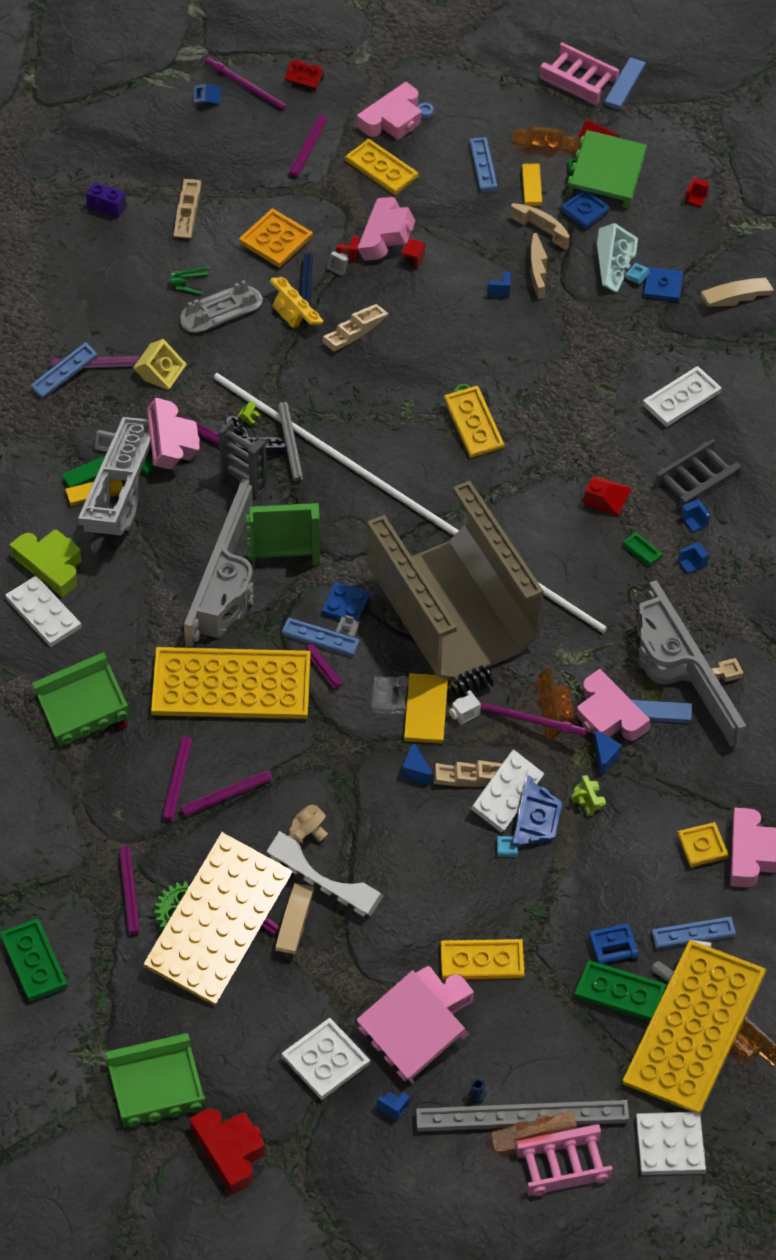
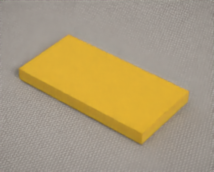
[345,138,419,195]
[443,386,505,458]
[404,673,448,744]
[441,939,524,980]

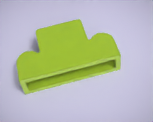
[9,530,82,597]

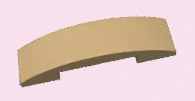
[510,204,569,250]

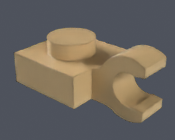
[712,658,743,682]

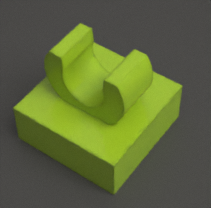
[237,401,259,426]

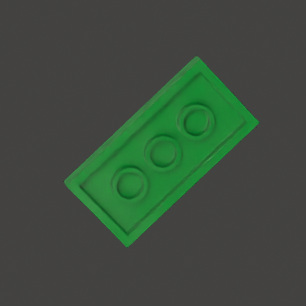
[0,918,68,1002]
[575,960,667,1022]

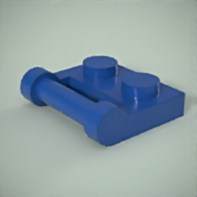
[589,923,639,965]

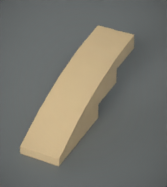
[174,179,202,239]
[530,233,548,300]
[701,278,774,306]
[322,304,388,351]
[433,760,502,787]
[275,883,314,954]

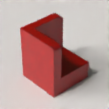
[685,177,710,208]
[336,236,359,262]
[402,238,426,269]

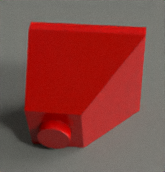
[584,476,632,517]

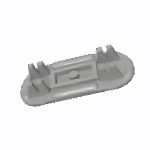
[180,280,263,333]

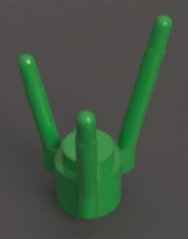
[171,267,210,295]

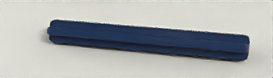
[300,253,313,324]

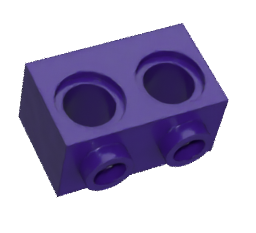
[86,182,126,218]

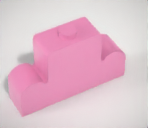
[357,82,421,139]
[358,197,415,261]
[147,397,200,469]
[577,669,650,741]
[730,808,776,888]
[416,966,474,1014]

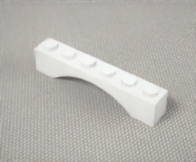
[266,831,383,917]

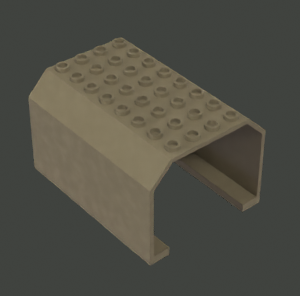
[367,481,544,680]

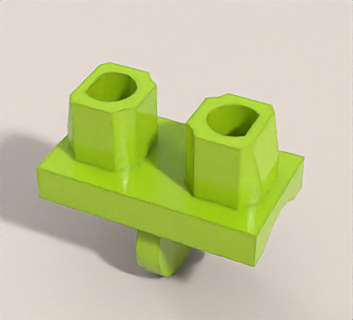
[571,776,606,816]

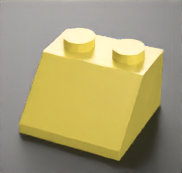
[133,339,187,390]

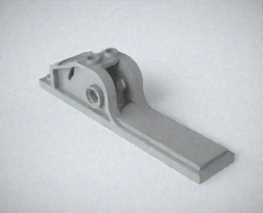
[78,417,151,535]
[184,478,255,648]
[637,580,746,750]

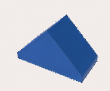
[594,731,622,775]
[402,744,433,785]

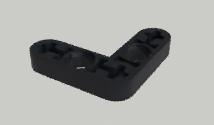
[225,416,286,455]

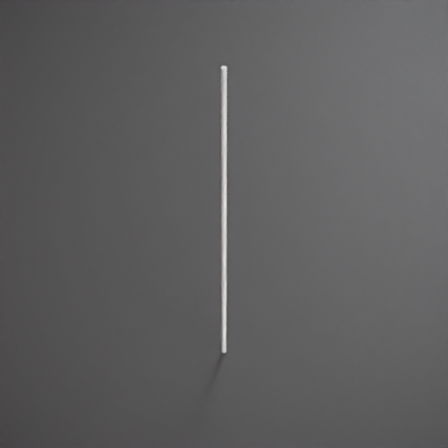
[213,373,607,634]

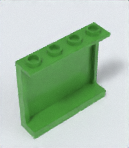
[567,130,647,208]
[246,503,320,568]
[32,652,132,747]
[106,1033,206,1128]

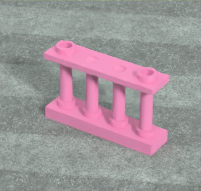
[540,43,619,106]
[515,1124,612,1196]

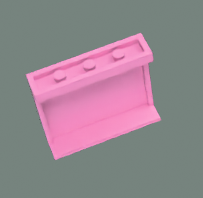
[356,970,469,1084]

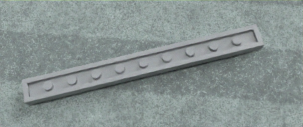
[416,1100,629,1132]

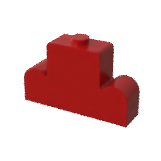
[190,1109,265,1195]

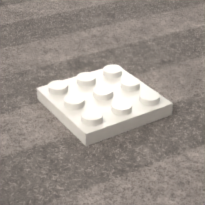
[281,1018,370,1100]
[636,1112,706,1175]

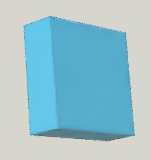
[625,263,650,284]
[497,836,518,857]

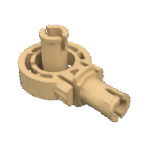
[288,805,328,844]

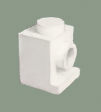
[449,691,481,725]

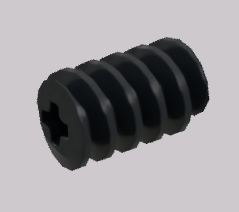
[450,665,493,700]

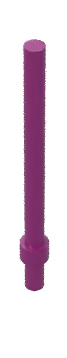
[205,57,287,111]
[480,702,587,736]

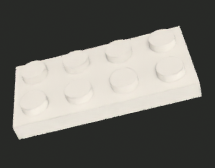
[643,366,722,427]
[5,576,82,647]
[470,749,544,833]

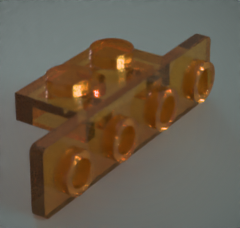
[511,126,581,152]
[537,667,575,741]
[732,1017,776,1066]
[491,1111,577,1153]

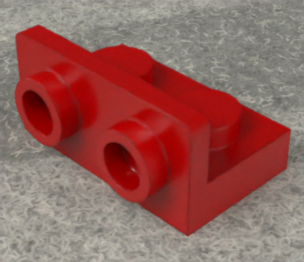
[284,60,325,90]

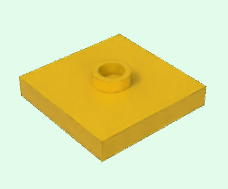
[677,822,729,868]

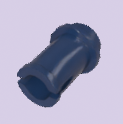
[469,1078,486,1102]

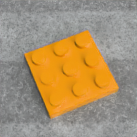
[239,208,313,268]

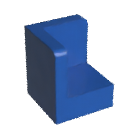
[194,84,221,104]
[488,272,510,297]
[681,499,710,532]
[678,542,708,574]
[377,1092,410,1122]

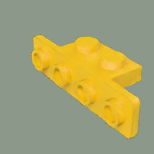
[270,277,323,328]

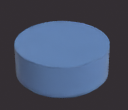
[417,103,434,119]

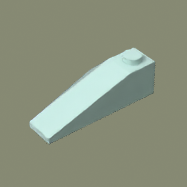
[597,223,638,293]

